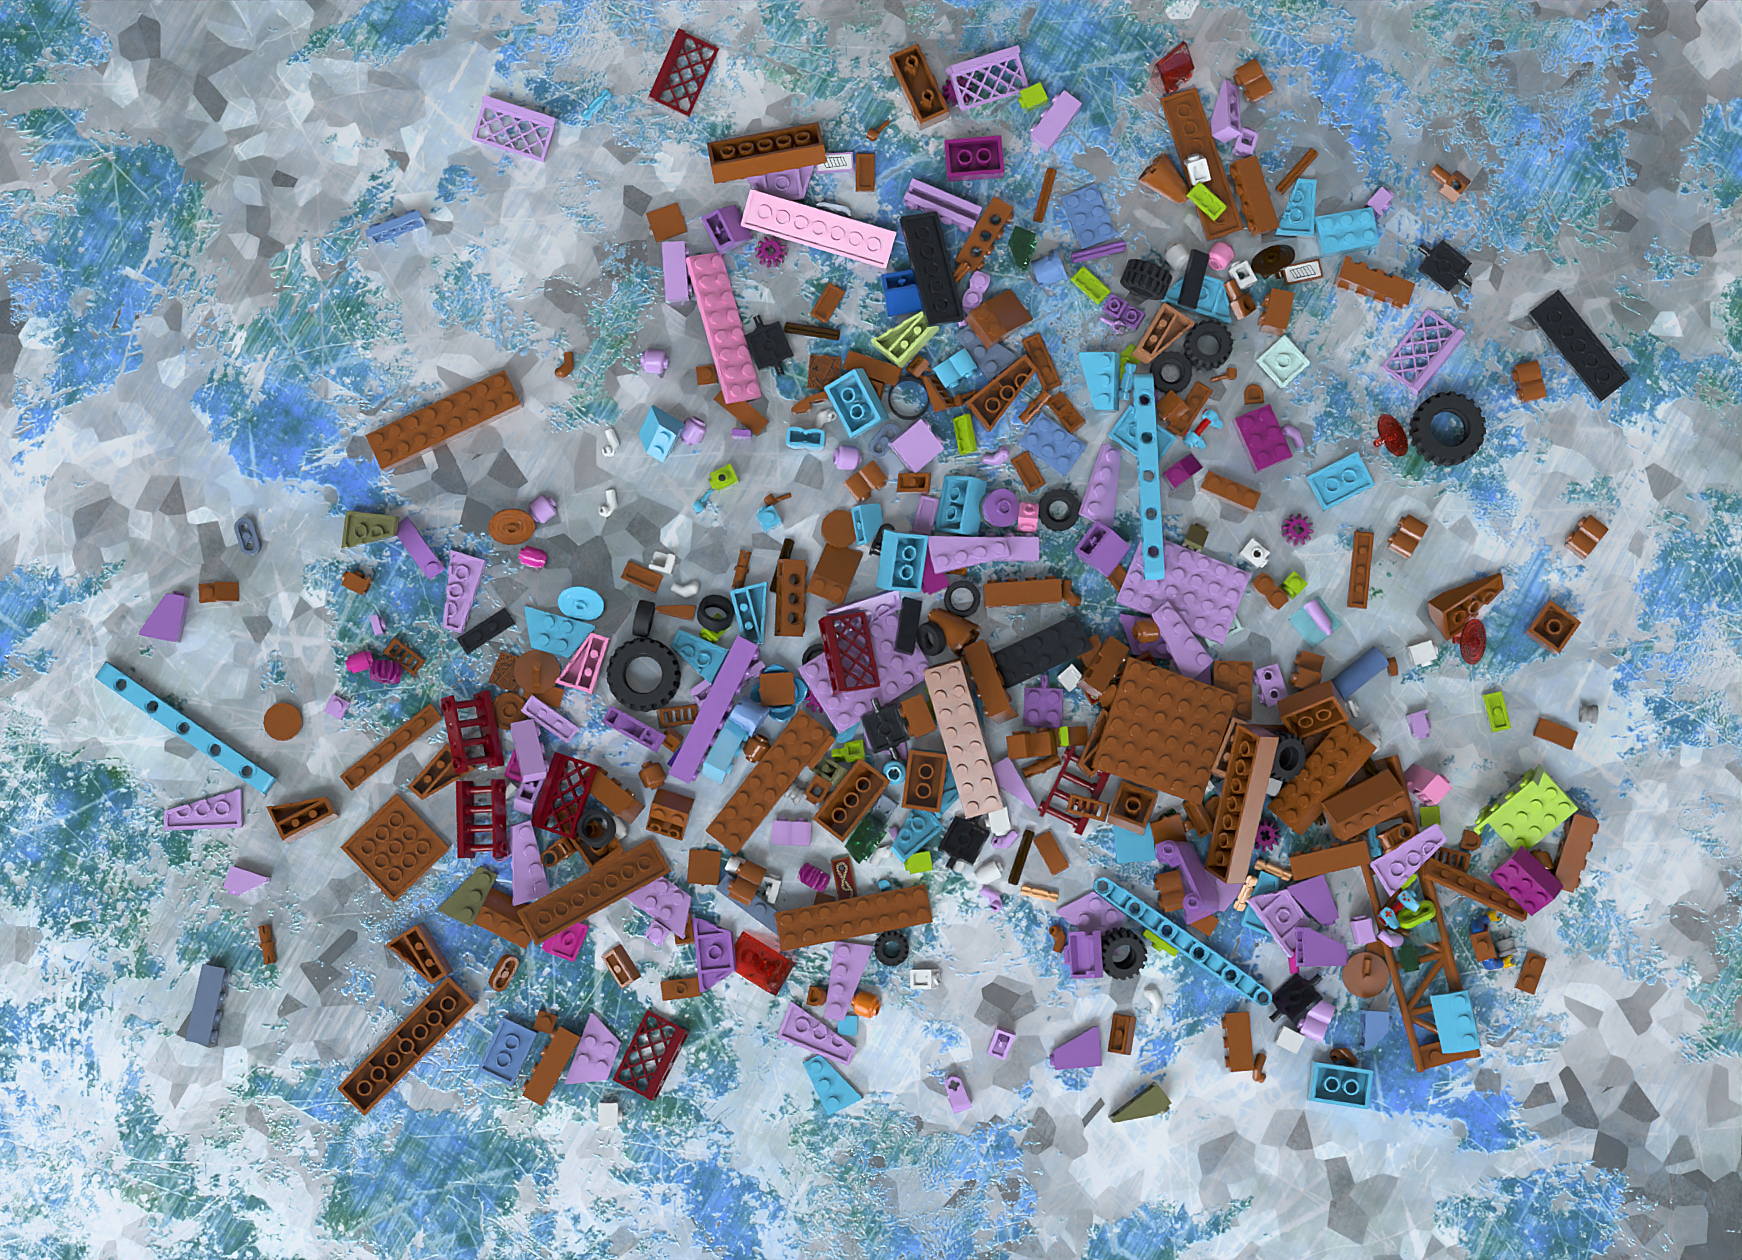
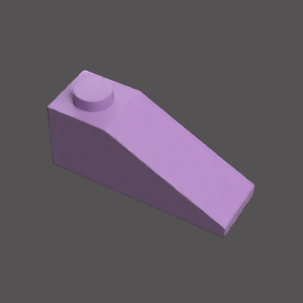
[1211,79,1242,143]
[513,754,553,815]
[993,757,1037,809]

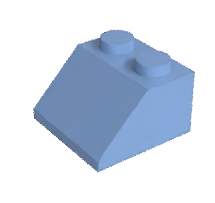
[1358,1009,1393,1050]

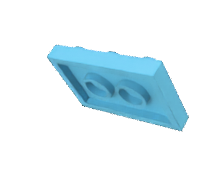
[1108,405,1176,463]
[1306,451,1375,512]

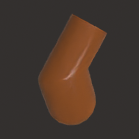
[1062,580,1081,607]

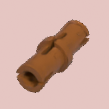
[1018,389,1052,425]
[731,550,752,589]
[1021,754,1061,780]
[258,924,276,965]

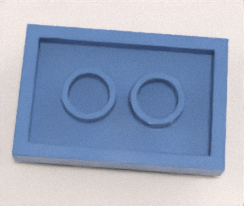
[1060,184,1117,250]
[365,209,427,245]
[1018,413,1087,477]
[477,1017,538,1087]

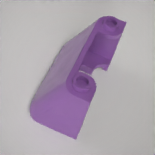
[1155,840,1219,925]

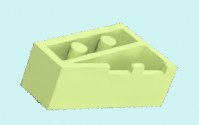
[871,311,939,369]

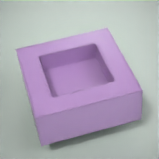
[370,615,387,636]
[324,694,351,720]

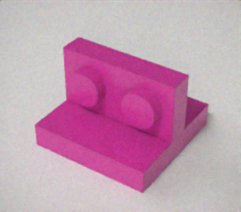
[542,922,589,962]

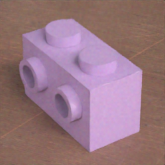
[1253,663,1288,708]

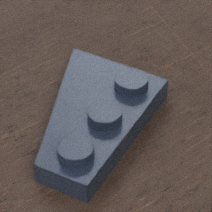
[955,325,1019,381]

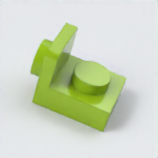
[699,612,732,645]

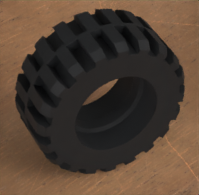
[1409,391,1486,467]
[606,637,681,712]

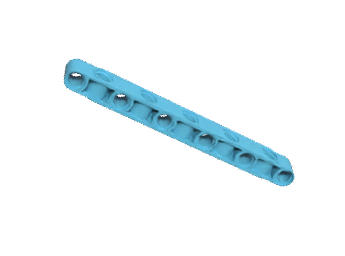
[1133,373,1165,580]
[95,661,277,795]
[1093,877,1272,1006]

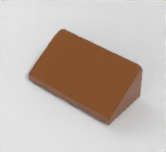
[601,944,641,989]
[1107,1013,1137,1055]

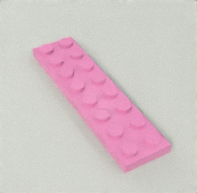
[740,189,897,269]
[685,252,762,404]

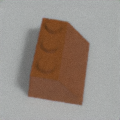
[474,887,532,949]

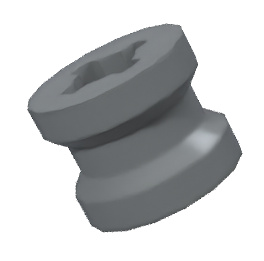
[1579,704,1599,724]
[784,781,807,805]
[1494,936,1518,957]

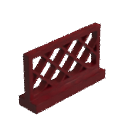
[647,28,719,117]
[818,612,880,696]
[531,752,598,840]
[613,1010,690,1101]

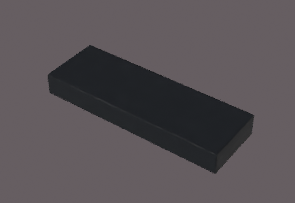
[1177,249,1210,310]
[894,596,923,656]
[457,608,516,655]

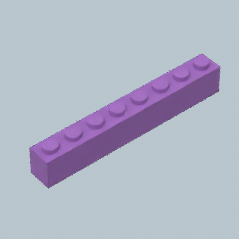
[668,635,760,784]

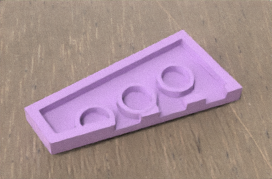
[1078,443,1121,529]
[777,1001,856,1066]

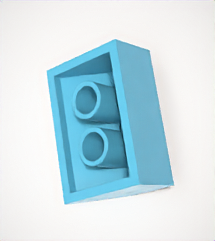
[934,476,987,537]
[1430,988,1482,1054]

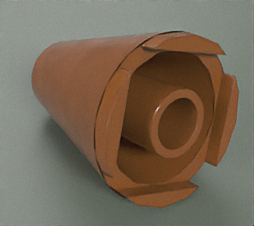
[1138,152,1190,204]
[927,607,982,658]

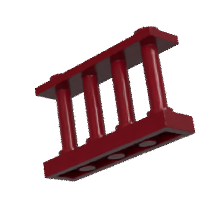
[441,690,505,775]
[1037,746,1110,836]
[456,779,508,859]

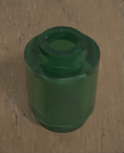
[1398,943,1421,973]

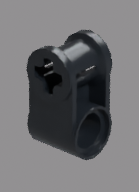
[868,523,895,557]

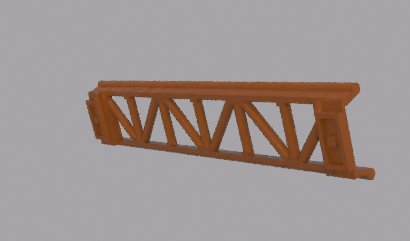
[1340,755,1481,1073]

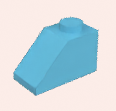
[851,503,883,546]

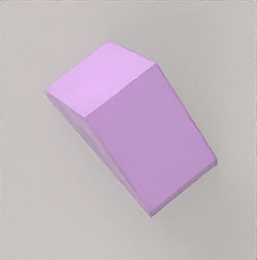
[987,1025,1016,1060]

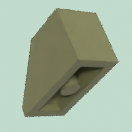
[1181,523,1209,553]
[809,756,849,787]

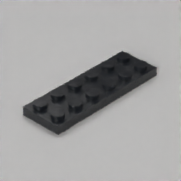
[899,211,964,327]
[1528,290,1631,403]
[992,615,1093,689]

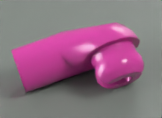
[1288,947,1300,974]

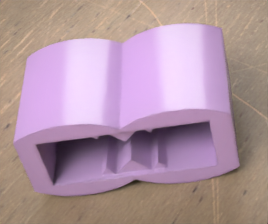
[962,271,990,312]
[772,817,811,846]
[1349,915,1377,945]
[1296,1000,1336,1042]

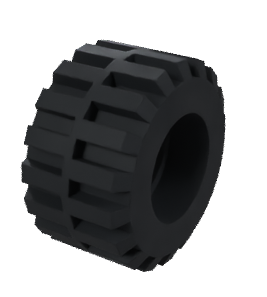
[1120,259,1173,300]
[1183,319,1233,371]
[1269,729,1307,782]
[1101,927,1148,980]

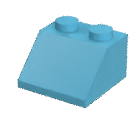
[638,405,685,462]

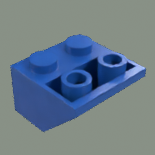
[881,269,922,317]

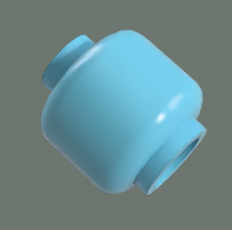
[882,759,907,785]

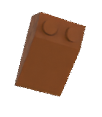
[965,289,1033,350]
[806,543,863,606]

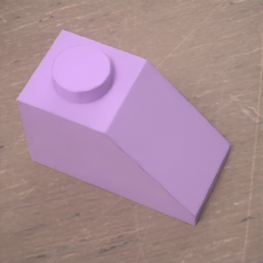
[223,866,271,896]

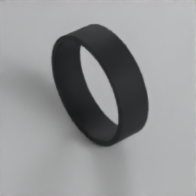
[888,377,930,420]

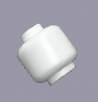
[1164,243,1190,272]

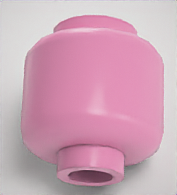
[1207,242,1235,270]

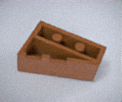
[1076,635,1130,698]
[1076,708,1109,778]
[385,922,454,984]

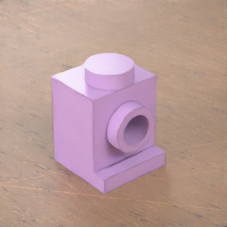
[1231,127,1259,158]
[1364,187,1394,220]
[1405,709,1431,740]
[645,920,671,947]

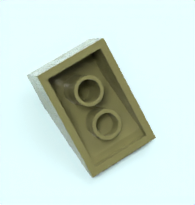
[1108,1082,1172,1123]

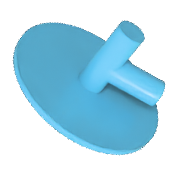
[558,586,604,621]

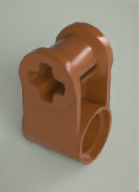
[1375,823,1415,854]
[540,836,578,868]

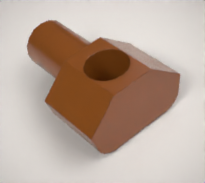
[1429,164,1471,203]
[1223,278,1257,320]

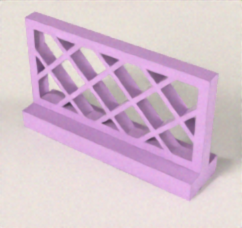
[945,45,1029,111]
[472,95,558,162]
[1381,309,1465,397]

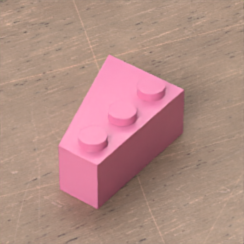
[555,633,611,695]
[1403,763,1452,806]

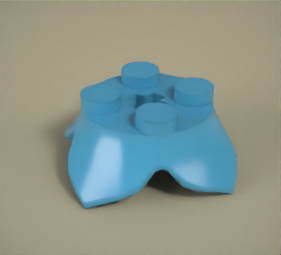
[749,663,808,722]

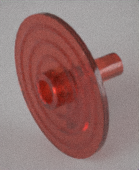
[1373,414,1408,457]
[1452,619,1487,665]

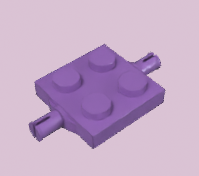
[1023,675,1063,729]

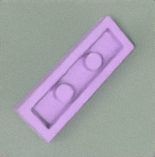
[521,695,579,744]

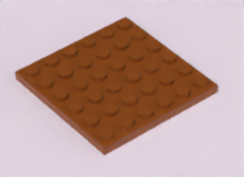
[1091,657,1237,805]

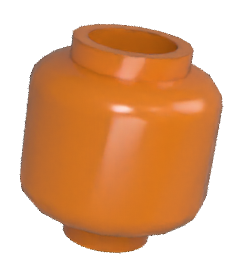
[851,990,881,1019]

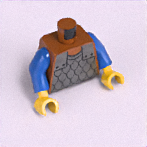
[1469,910,1516,970]

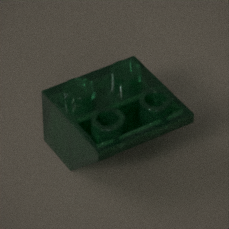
[1006,225,1038,276]
[844,812,888,864]

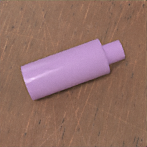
[1304,598,1334,636]

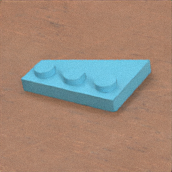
[1275,179,1317,237]
[670,629,729,685]
[803,1055,863,1116]

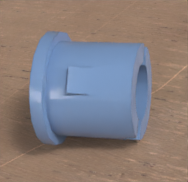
[1031,249,1068,288]
[729,695,770,737]

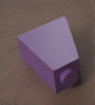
[139,591,190,643]
[1284,874,1339,927]
[1295,927,1348,967]
[1049,1026,1102,1070]

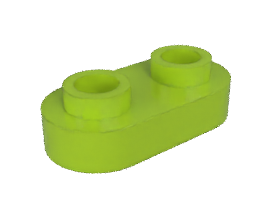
[1397,900,1436,929]

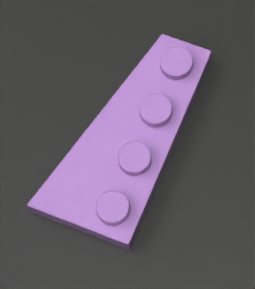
[928,536,1010,574]
[443,550,487,634]
[825,590,901,643]
[1151,601,1213,679]
[164,789,243,831]
[510,820,550,906]
[1370,823,1447,897]
[824,941,873,1021]

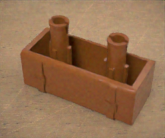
[889,44,950,131]

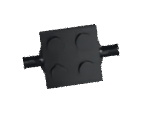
[1417,240,1473,293]
[744,315,794,377]
[860,697,910,760]
[938,815,990,871]
[1269,973,1323,1025]

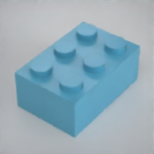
[1314,207,1380,258]
[824,368,889,438]
[876,529,929,593]
[1307,1061,1373,1110]

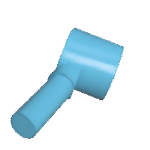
[693,489,713,514]
[877,879,893,891]

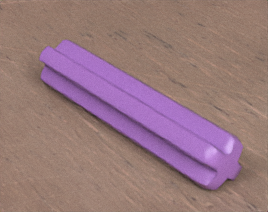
[1071,240,1126,263]

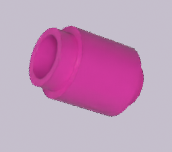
[518,545,548,568]
[345,650,374,674]

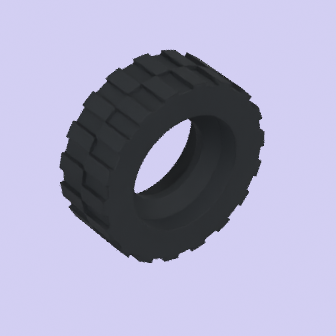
[1149,351,1193,394]
[1038,488,1080,532]

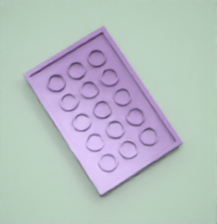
[1116,539,1251,645]
[798,611,931,734]

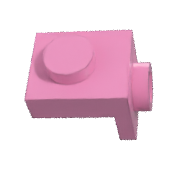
[1017,502,1039,533]

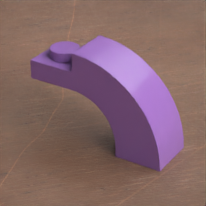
[397,516,445,580]
[602,706,666,753]

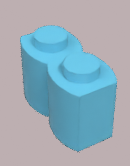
[933,348,978,390]
[786,427,825,451]

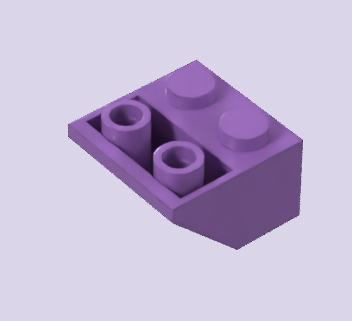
[701,205,753,255]
[1074,520,1131,578]

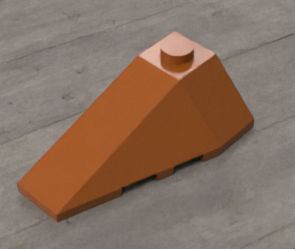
[1428,573,1504,641]
[556,801,624,871]

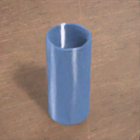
[1331,646,1389,700]

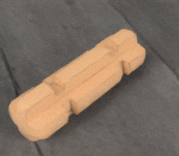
[1254,859,1292,881]
[1233,875,1258,911]
[1021,884,1059,902]

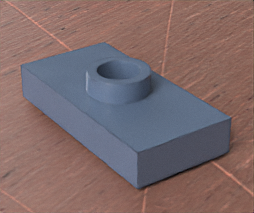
[862,793,899,836]

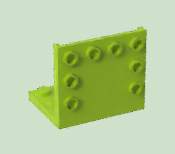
[1473,764,1579,851]

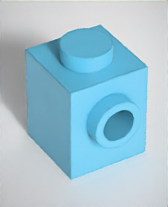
[756,505,783,534]

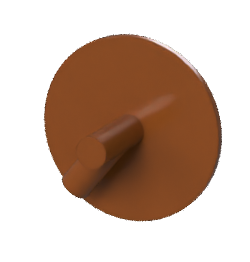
[488,508,535,545]
[514,650,560,694]
[1342,952,1389,998]

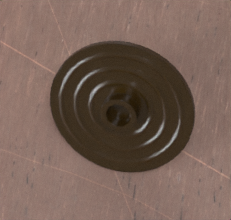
[1251,245,1295,280]

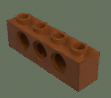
[954,196,1014,275]
[774,559,808,637]

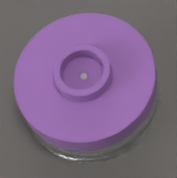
[979,488,1019,528]

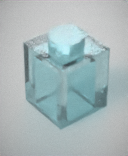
[1409,921,1442,947]

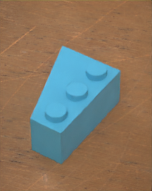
[1078,352,1121,411]
[730,581,768,645]
[701,714,749,785]

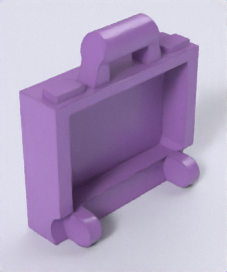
[1063,931,1103,979]

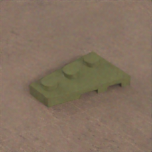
[341,511,399,549]
[438,866,498,927]

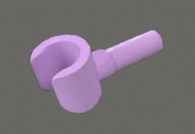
[1100,316,1127,335]

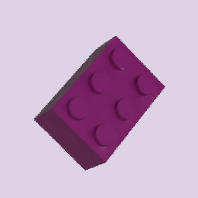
[944,135,1004,182]
[1232,404,1293,474]
[1489,845,1564,916]

